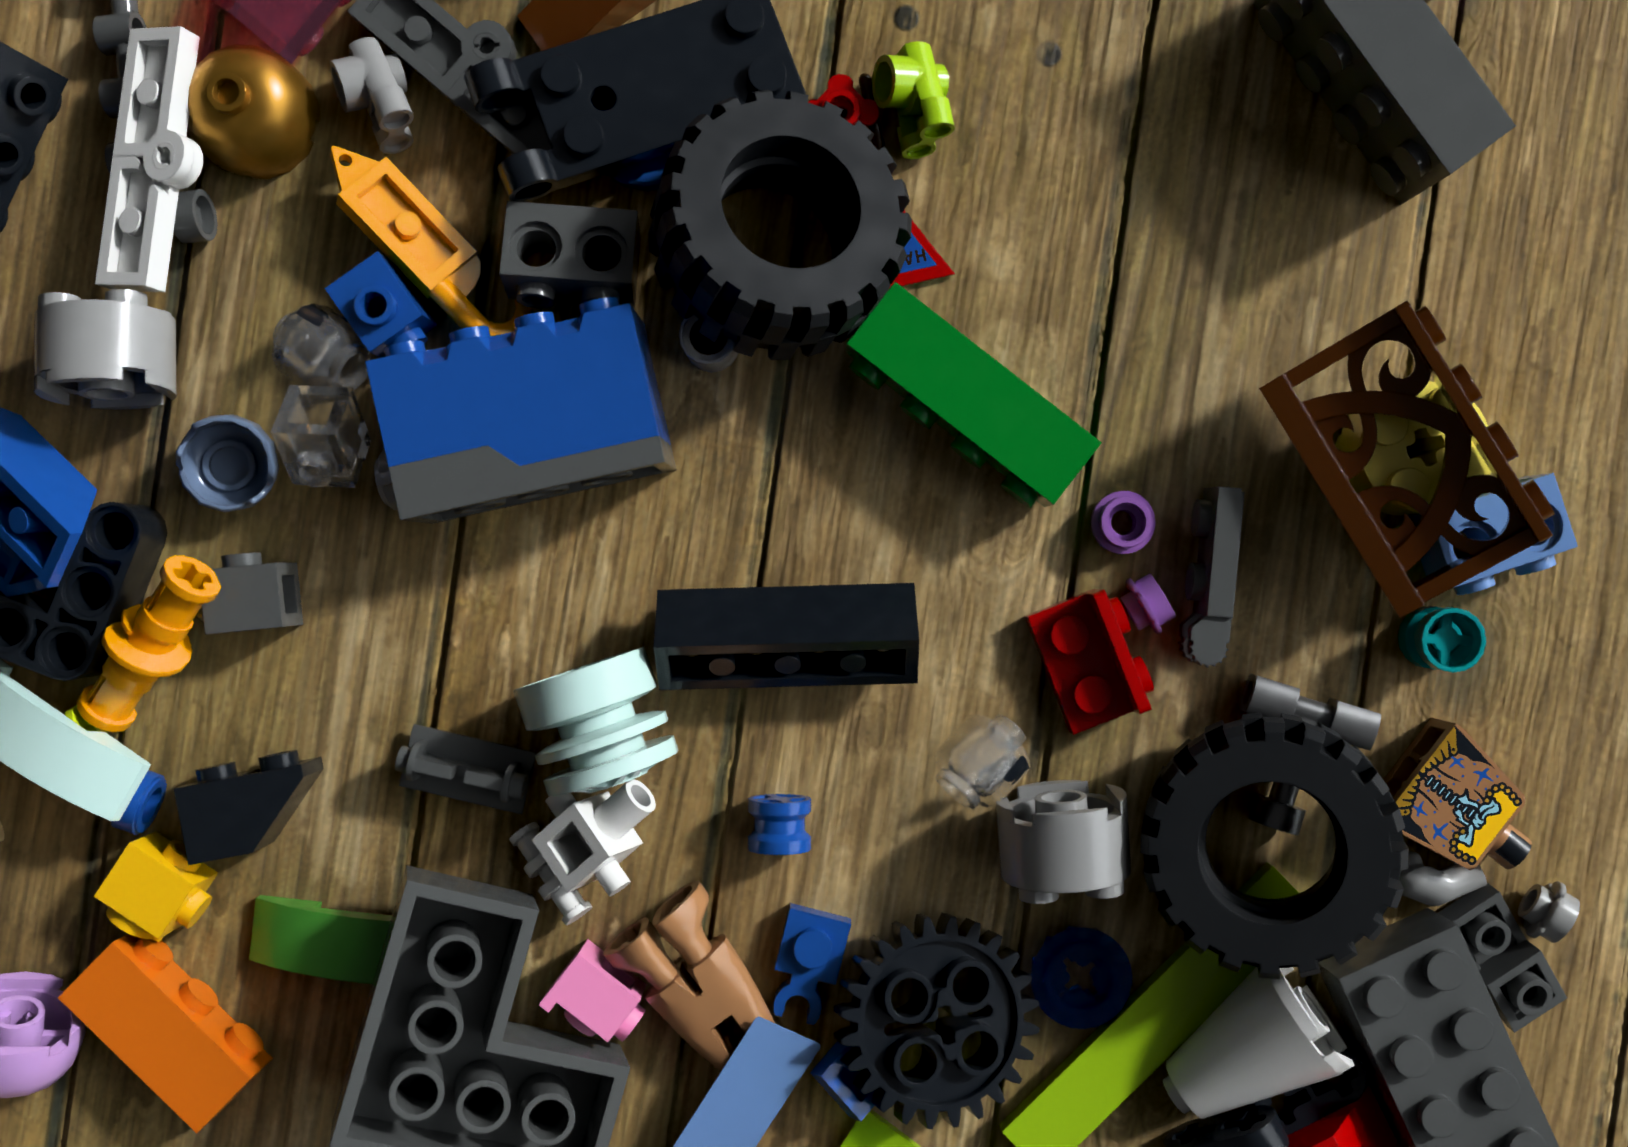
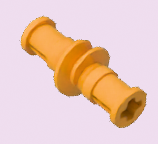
[76,555,221,732]

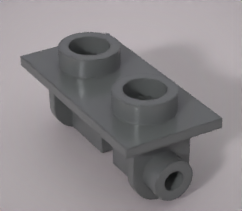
[395,724,537,814]

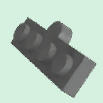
[348,0,551,154]

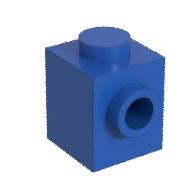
[324,251,438,358]

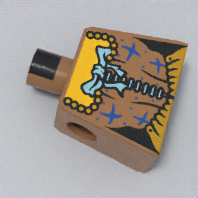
[1383,717,1532,870]

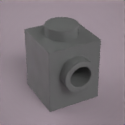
[196,552,304,635]

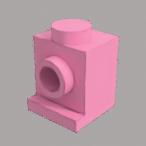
[539,939,647,1042]

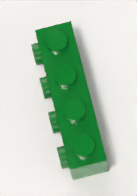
[846,282,1102,508]

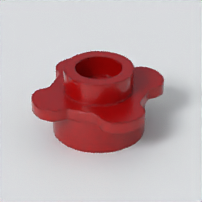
[808,74,879,126]

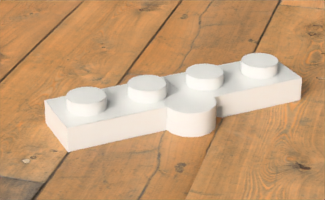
[95,26,203,292]

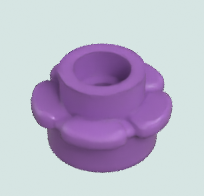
[1120,573,1176,634]

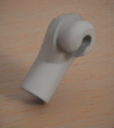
[1400,851,1487,906]

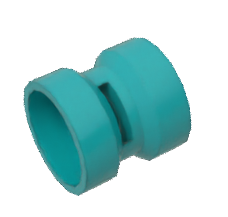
[1398,606,1487,673]

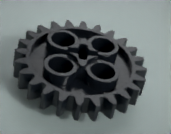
[834,913,1040,1129]

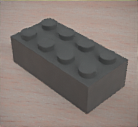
[1253,0,1516,205]
[1318,908,1559,1147]

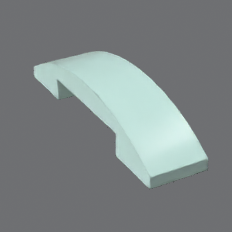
[0,659,151,821]

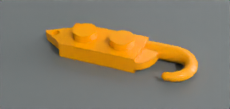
[330,146,532,336]

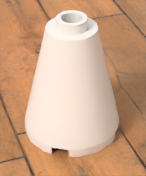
[1163,967,1354,1119]

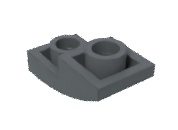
[1438,883,1567,1033]

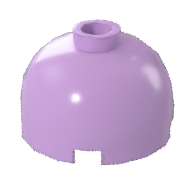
[0,971,86,1098]

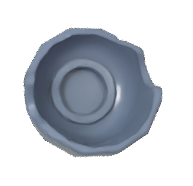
[175,414,279,513]

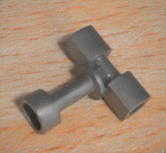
[1239,674,1381,835]

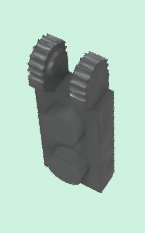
[1178,486,1245,668]

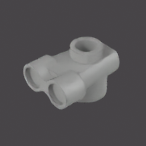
[330,37,414,154]

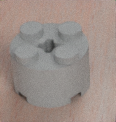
[34,289,177,410]
[996,780,1131,904]

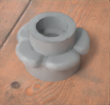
[1518,881,1580,943]

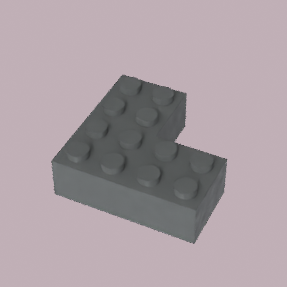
[329,865,630,1147]

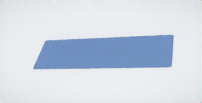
[673,1017,821,1147]

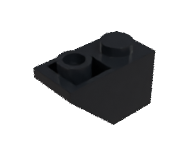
[174,750,324,865]

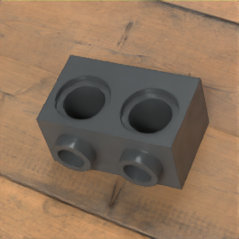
[499,201,641,309]

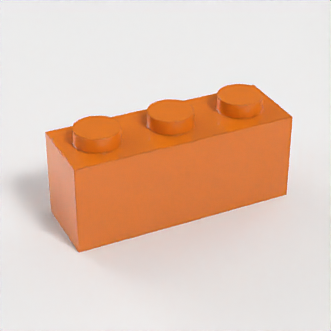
[58,934,273,1134]

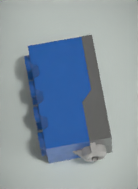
[365,297,677,524]

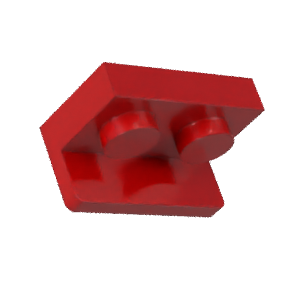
[1024,589,1154,735]

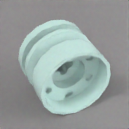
[513,647,679,796]

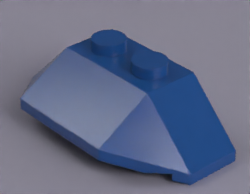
[0,407,97,597]

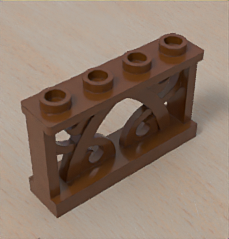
[1259,301,1555,618]

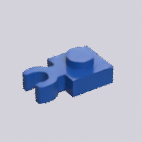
[774,903,851,1025]

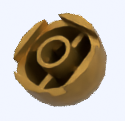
[187,44,320,180]

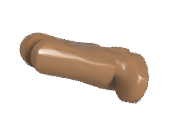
[603,881,775,1072]

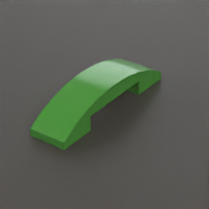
[249,895,392,984]

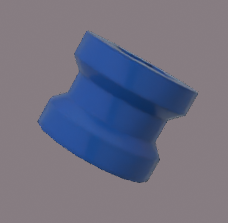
[748,794,811,855]

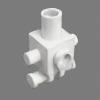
[509,779,656,925]

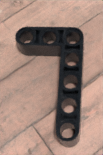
[0,502,167,681]

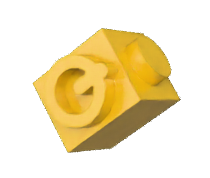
[94,832,218,942]

